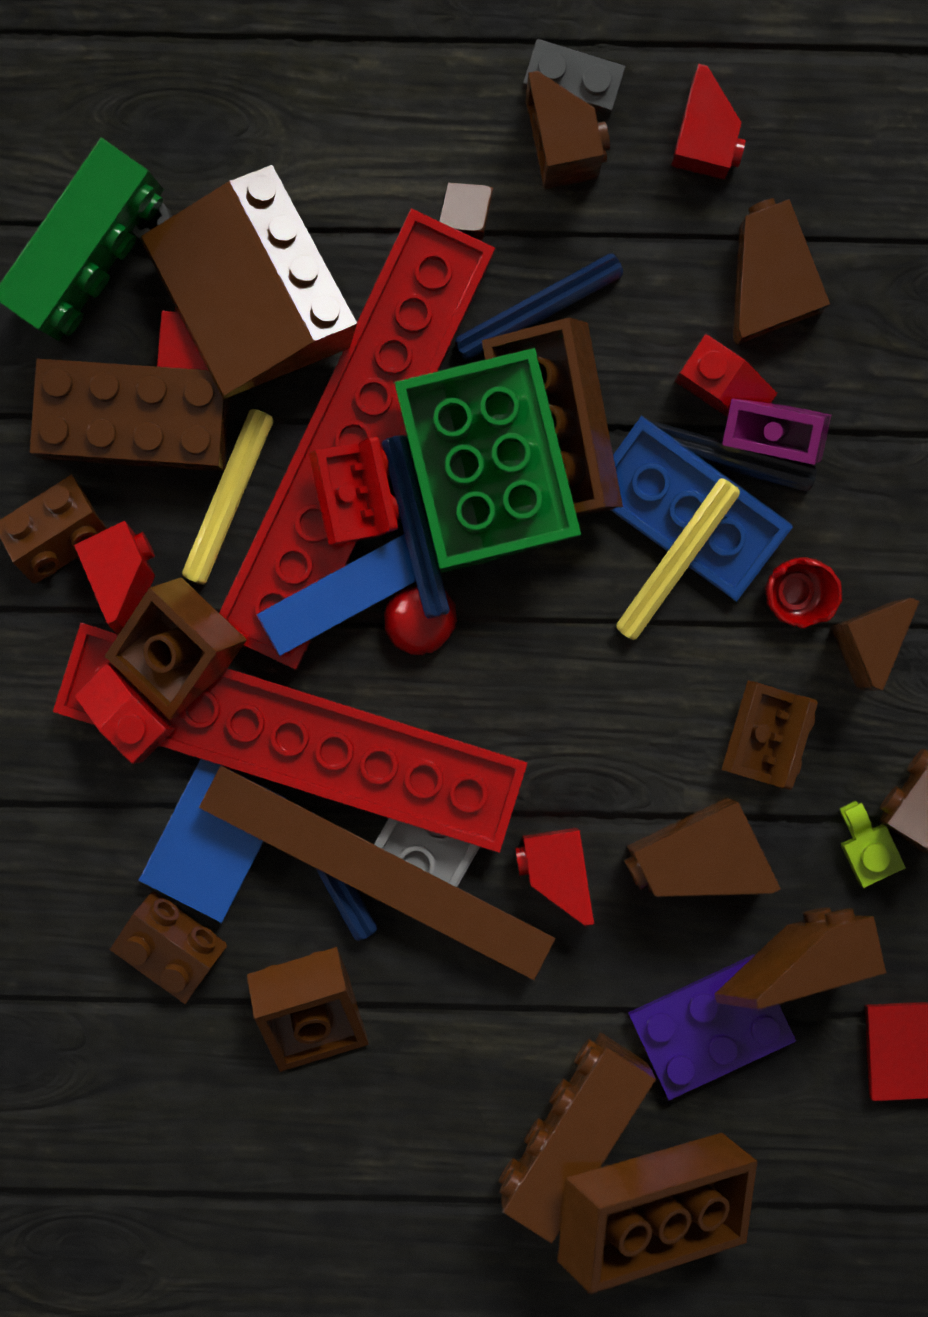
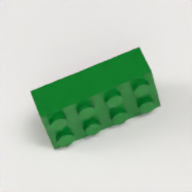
[0,138,164,341]

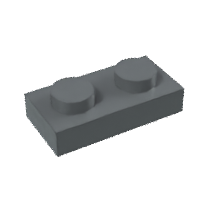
[523,39,625,115]

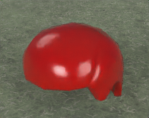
[765,557,842,629]
[384,583,457,655]

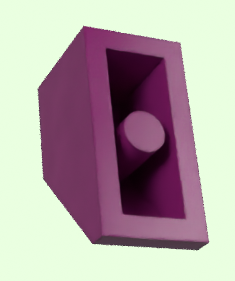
[722,398,832,465]

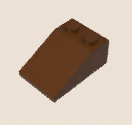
[715,907,886,1010]

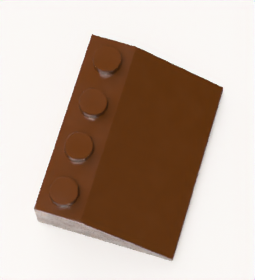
[141,165,357,399]

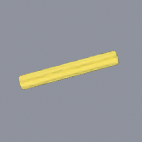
[182,409,273,585]
[616,478,740,640]

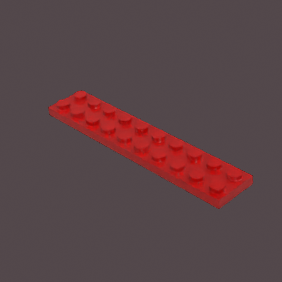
[219,208,495,670]
[53,623,528,853]

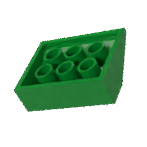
[395,348,581,573]

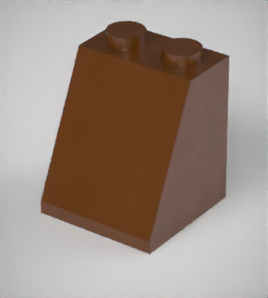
[624,798,781,897]

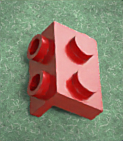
[309,437,399,546]

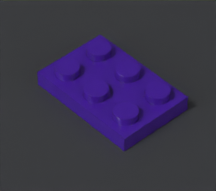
[628,954,796,1100]

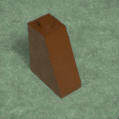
[733,198,830,346]

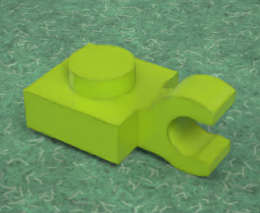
[839,801,906,888]

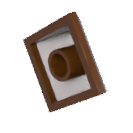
[831,598,919,691]

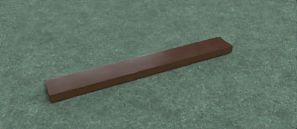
[199,766,555,980]

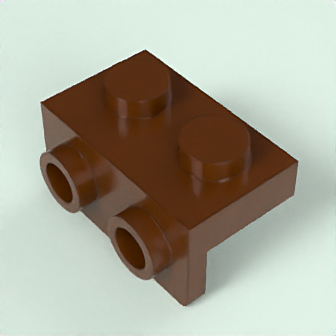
[0,474,108,584]
[721,680,818,790]
[110,892,227,1004]

